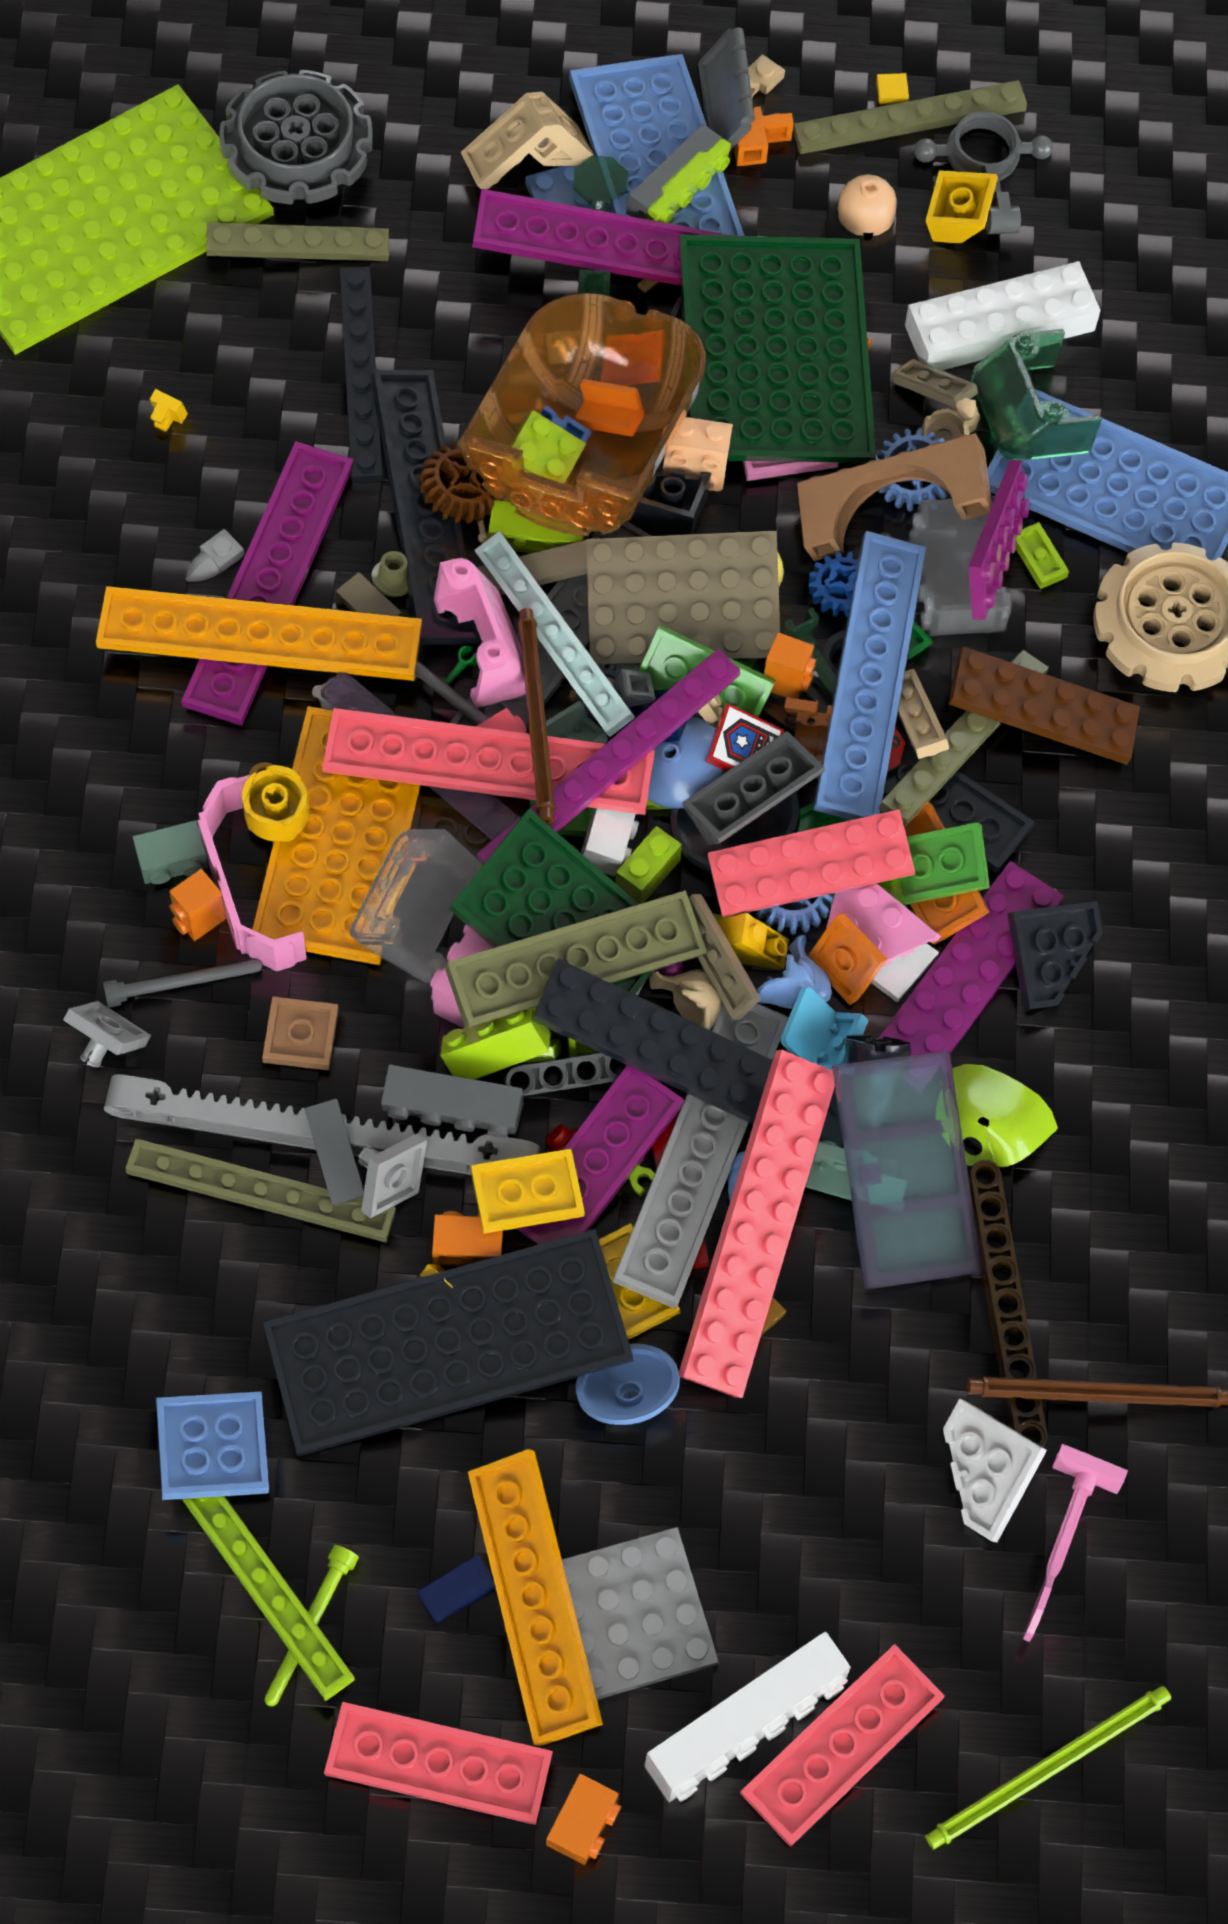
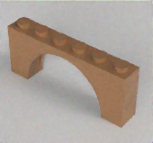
[797,433,992,561]

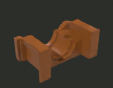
[784,696,834,780]

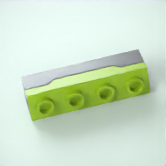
[626,124,731,224]

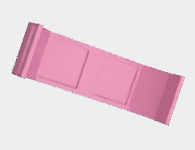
[197,775,307,971]

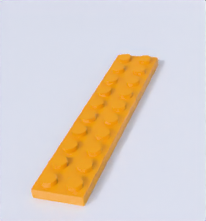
[96,586,422,681]

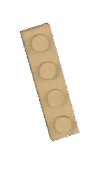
[897,668,949,759]

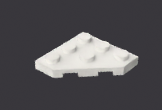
[943,1399,1047,1542]

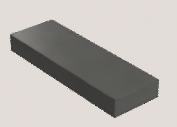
[304,1099,364,1207]

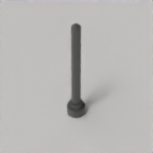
[415,660,489,725]
[103,959,262,1008]

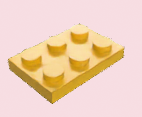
[470,1149,585,1234]
[599,1223,680,1340]

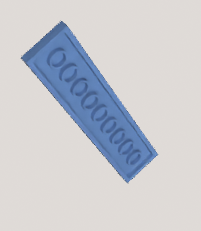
[813,531,926,820]

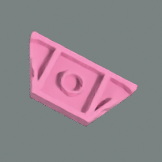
[827,883,941,967]

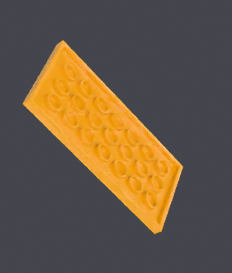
[252,706,422,965]

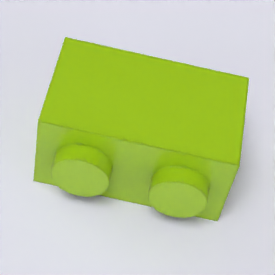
[615,826,682,904]

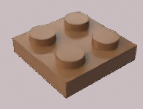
[262,997,339,1070]

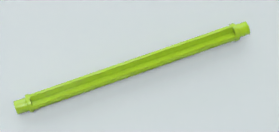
[925,1686,1171,1850]

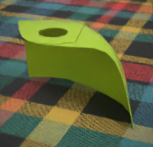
[935,1064,1058,1167]

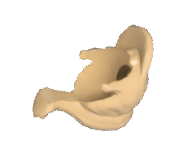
[915,398,980,442]
[648,969,722,1030]

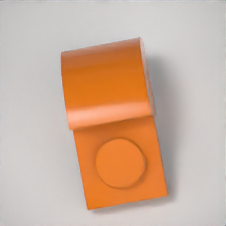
[734,106,794,166]

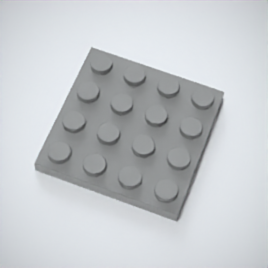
[562,1527,719,1700]

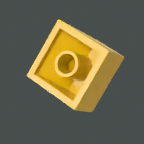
[926,170,998,243]

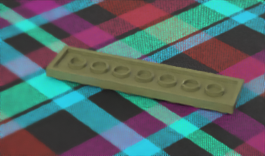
[444,891,707,1029]

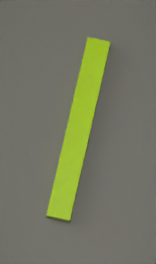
[182,1496,355,1701]

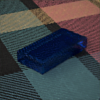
[418,1555,496,1624]

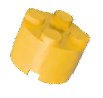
[242,765,310,842]

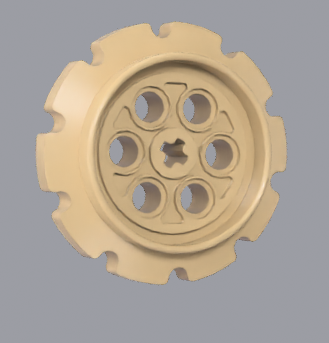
[1093,542,1228,692]

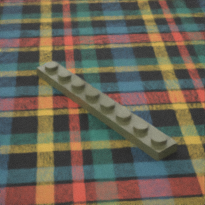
[793,80,1027,154]
[879,650,1049,827]
[125,1139,396,1243]

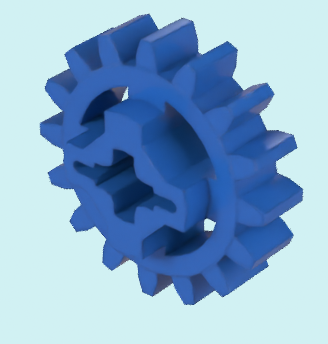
[809,551,859,617]

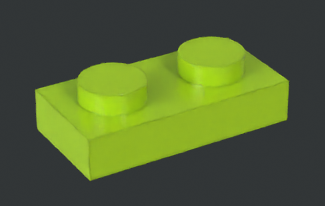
[1015,522,1069,589]

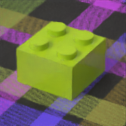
[495,410,587,506]

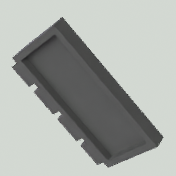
[698,27,755,152]

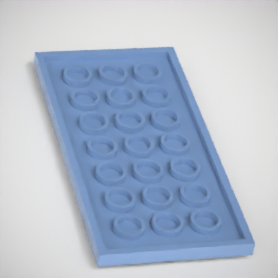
[569,54,744,236]
[987,388,1228,561]

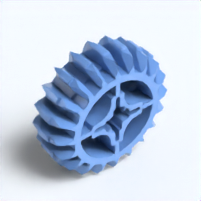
[876,428,947,512]
[756,893,835,936]

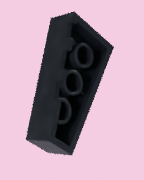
[574,460,712,535]

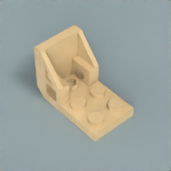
[461,92,596,190]

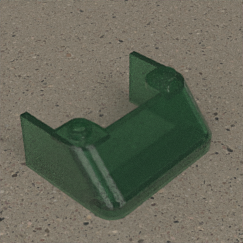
[971,329,1102,460]

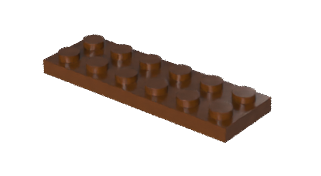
[949,646,1140,765]

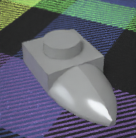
[185,529,245,582]

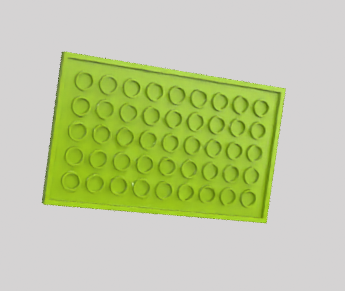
[0,84,274,355]

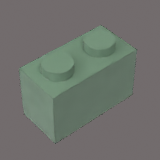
[133,820,208,884]

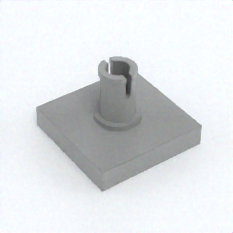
[63,1001,151,1068]
[358,1133,427,1218]

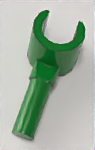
[444,646,478,685]

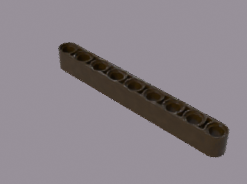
[967,1160,1047,1447]

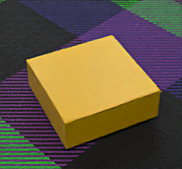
[876,73,909,105]

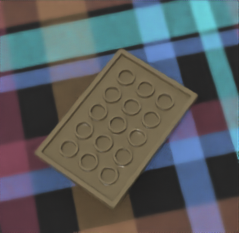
[586,531,780,666]

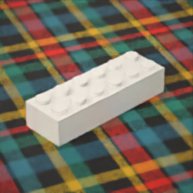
[905,261,1100,370]
[645,1631,851,1802]

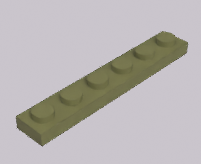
[207,223,389,261]

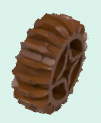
[419,442,504,525]

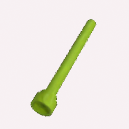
[265,1545,359,1706]

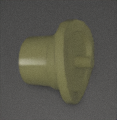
[371,551,408,597]

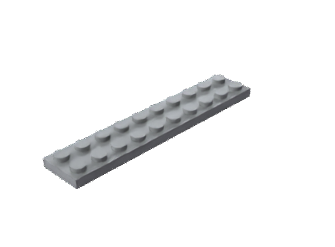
[612,1003,789,1309]

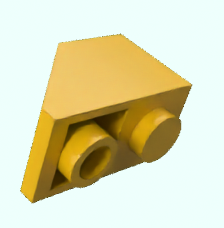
[717,913,789,970]

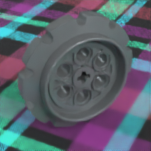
[220,70,373,204]

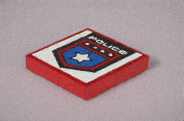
[705,703,784,772]

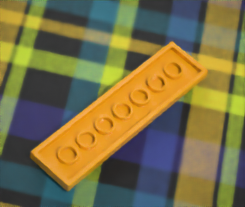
[468,1449,603,1746]

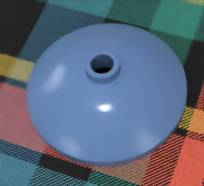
[648,717,725,809]
[576,1344,680,1425]

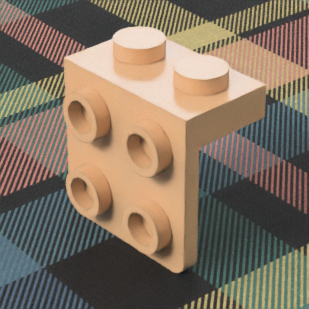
[663,417,733,491]

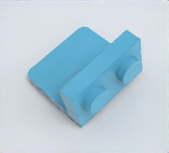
[781,987,869,1077]

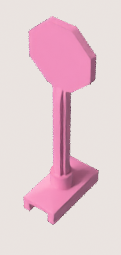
[1023,1444,1128,1642]

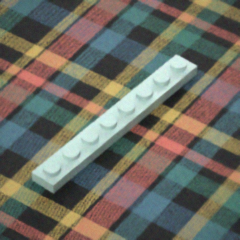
[475,531,636,737]

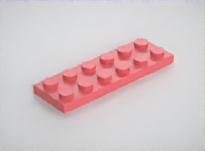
[707,809,915,918]
[740,1644,945,1847]
[324,1702,553,1825]

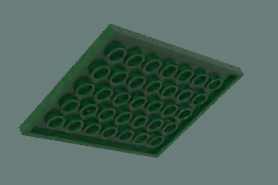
[678,234,876,463]

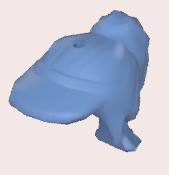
[756,935,832,1009]

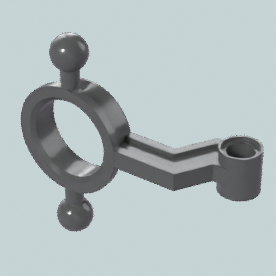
[914,111,1053,234]

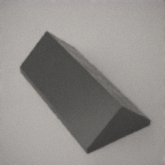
[682,731,825,845]

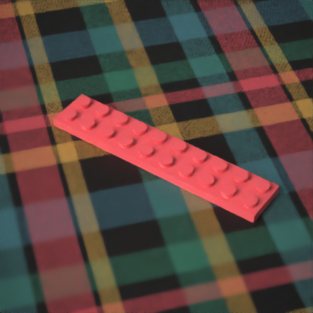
[322,708,655,815]
[679,1050,839,1398]

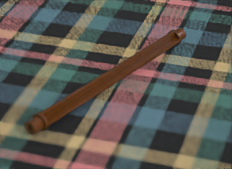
[518,608,556,825]
[966,1376,1228,1407]

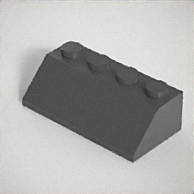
[381,1065,524,1138]

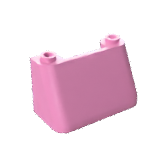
[433,558,526,708]

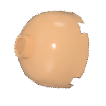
[837,174,897,236]

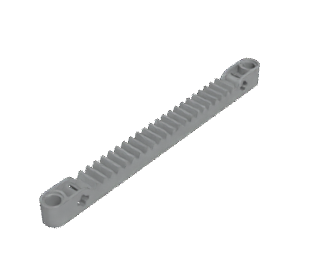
[104,1074,541,1175]

